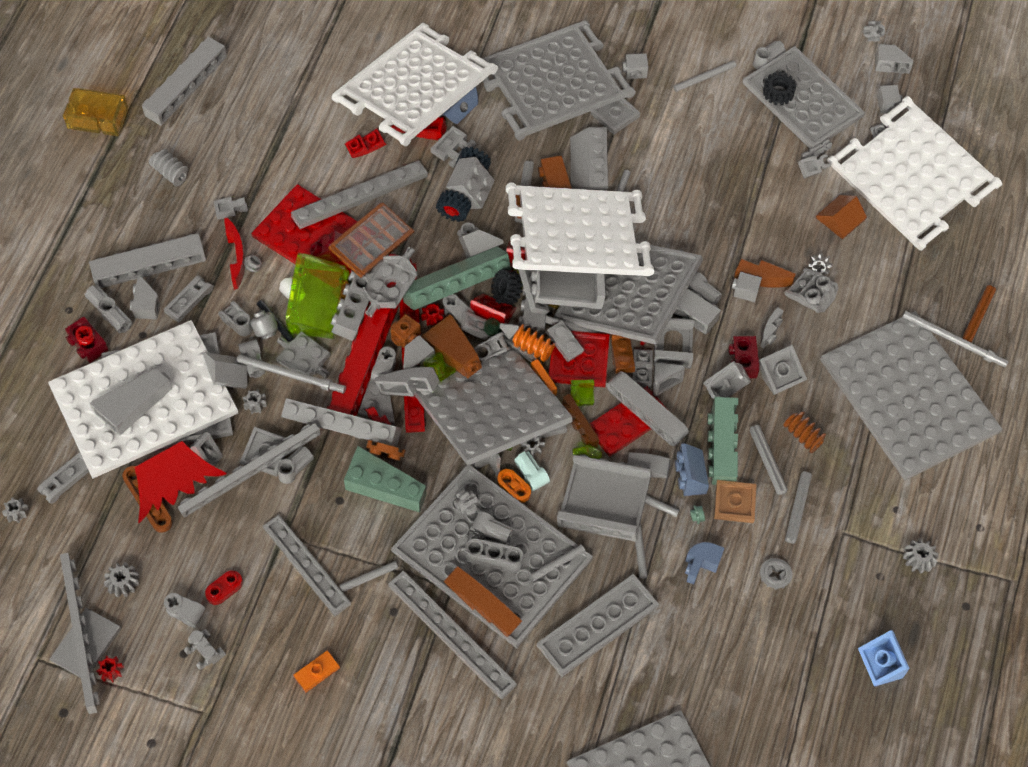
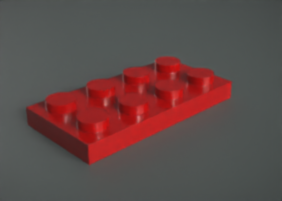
[590,386,668,457]

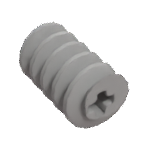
[149,149,188,187]

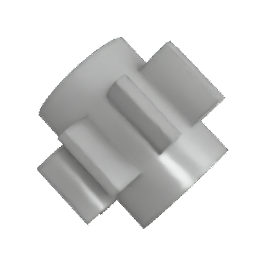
[863,21,885,42]
[808,253,833,275]
[243,389,267,414]
[521,435,545,457]
[454,490,479,516]
[2,497,29,523]

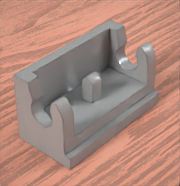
[703,361,751,399]

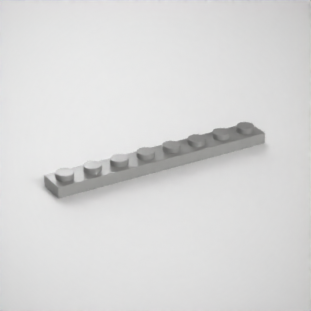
[291,160,428,229]
[178,423,321,518]
[60,553,100,714]
[388,571,517,700]

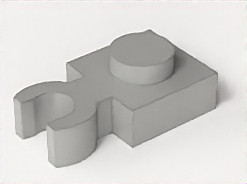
[798,154,831,179]

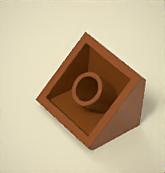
[815,195,867,240]

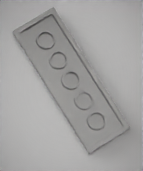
[536,574,659,677]

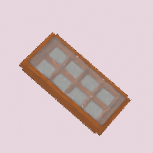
[329,202,415,278]

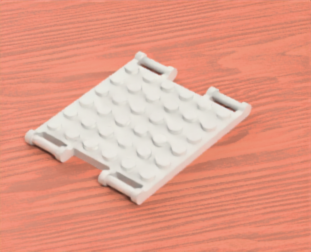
[332,23,498,146]
[827,96,1002,251]
[506,183,654,276]

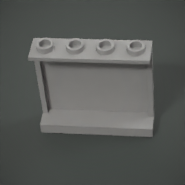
[531,270,605,309]
[557,455,651,542]

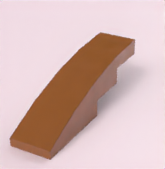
[443,566,522,637]

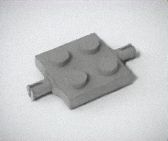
[276,331,331,383]

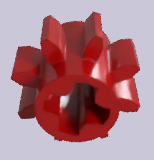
[421,303,444,326]
[96,655,124,683]

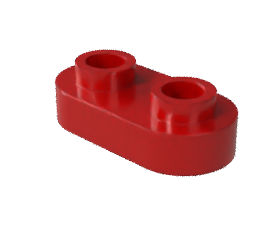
[205,570,243,605]

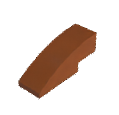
[734,259,796,288]

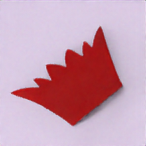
[134,441,227,523]

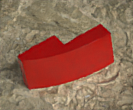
[345,129,387,158]

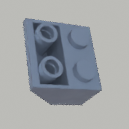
[675,443,709,496]

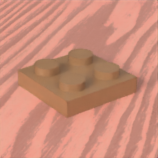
[714,480,756,523]

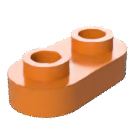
[497,469,531,503]

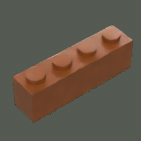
[538,155,572,189]

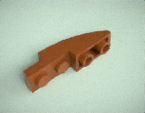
[610,334,635,374]

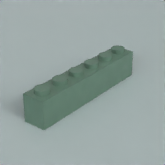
[403,246,511,310]

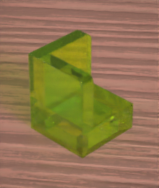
[424,353,456,382]
[570,380,594,406]

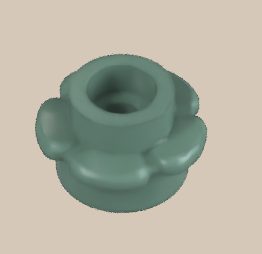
[690,505,705,524]

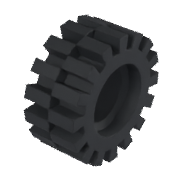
[763,72,796,106]
[491,270,523,304]

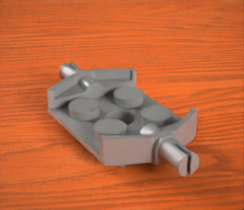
[363,247,417,317]

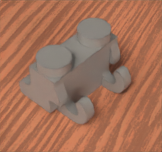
[184,629,226,670]

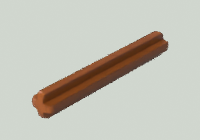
[962,285,996,343]

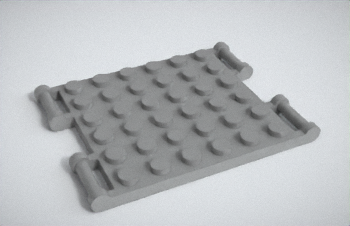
[473,20,636,141]

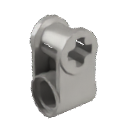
[443,294,475,329]
[218,301,253,336]
[474,332,511,361]
[370,347,396,382]
[164,593,206,627]

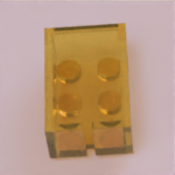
[63,88,129,137]

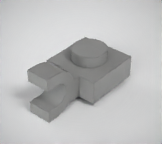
[214,197,248,220]

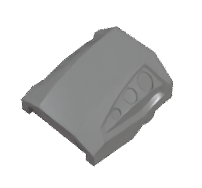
[784,268,838,313]

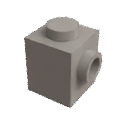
[622,53,648,79]
[877,85,903,113]
[732,272,762,302]

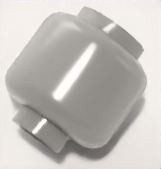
[250,310,278,339]

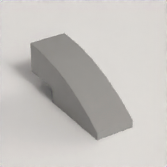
[374,367,440,396]

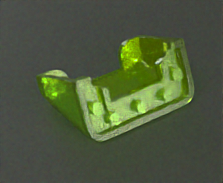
[286,253,349,339]

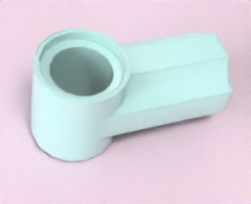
[514,451,550,492]

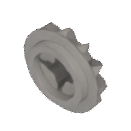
[759,558,792,590]

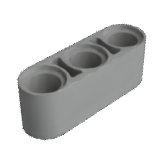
[465,539,523,571]

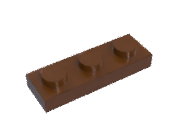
[562,394,599,451]

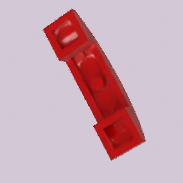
[224,218,245,290]

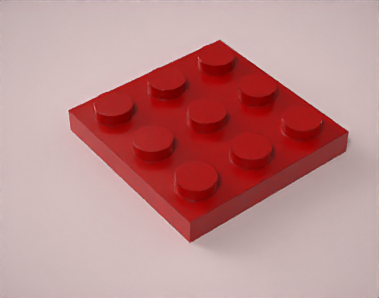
[549,331,610,388]

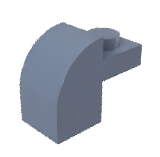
[685,542,724,585]

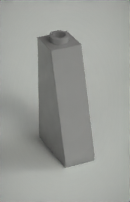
[89,368,172,436]

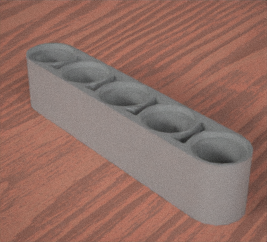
[606,371,689,446]

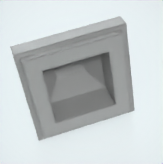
[500,323,520,339]

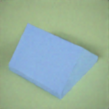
[858,630,910,686]

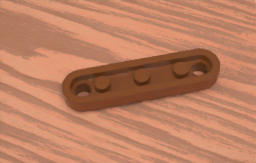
[122,466,172,533]

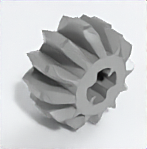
[903,538,939,574]
[104,562,139,598]

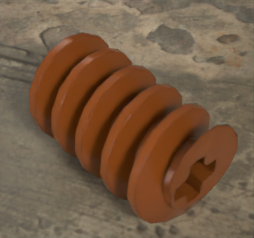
[783,411,826,453]

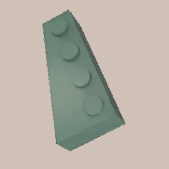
[707,397,738,485]
[344,446,426,512]

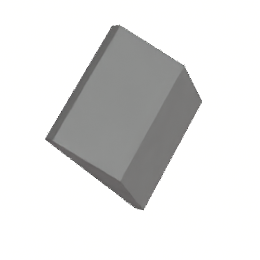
[759,345,807,395]
[203,352,247,389]

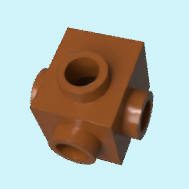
[391,314,421,348]

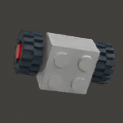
[436,147,495,222]

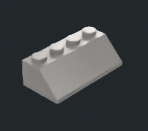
[570,127,608,191]

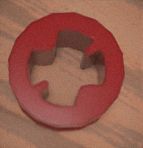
[75,326,94,346]

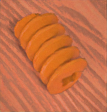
[513,324,555,362]

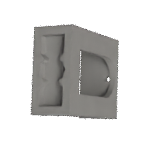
[653,318,694,369]

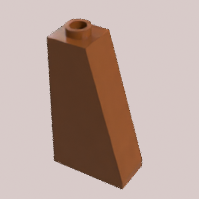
[421,315,482,379]

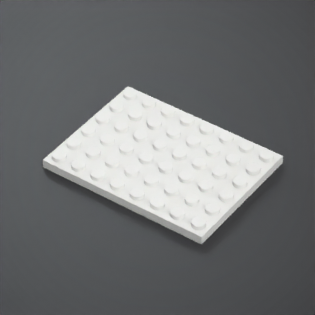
[48,320,238,479]

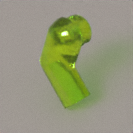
[572,445,602,459]

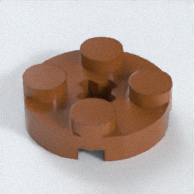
[366,440,406,461]

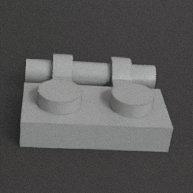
[430,126,476,168]

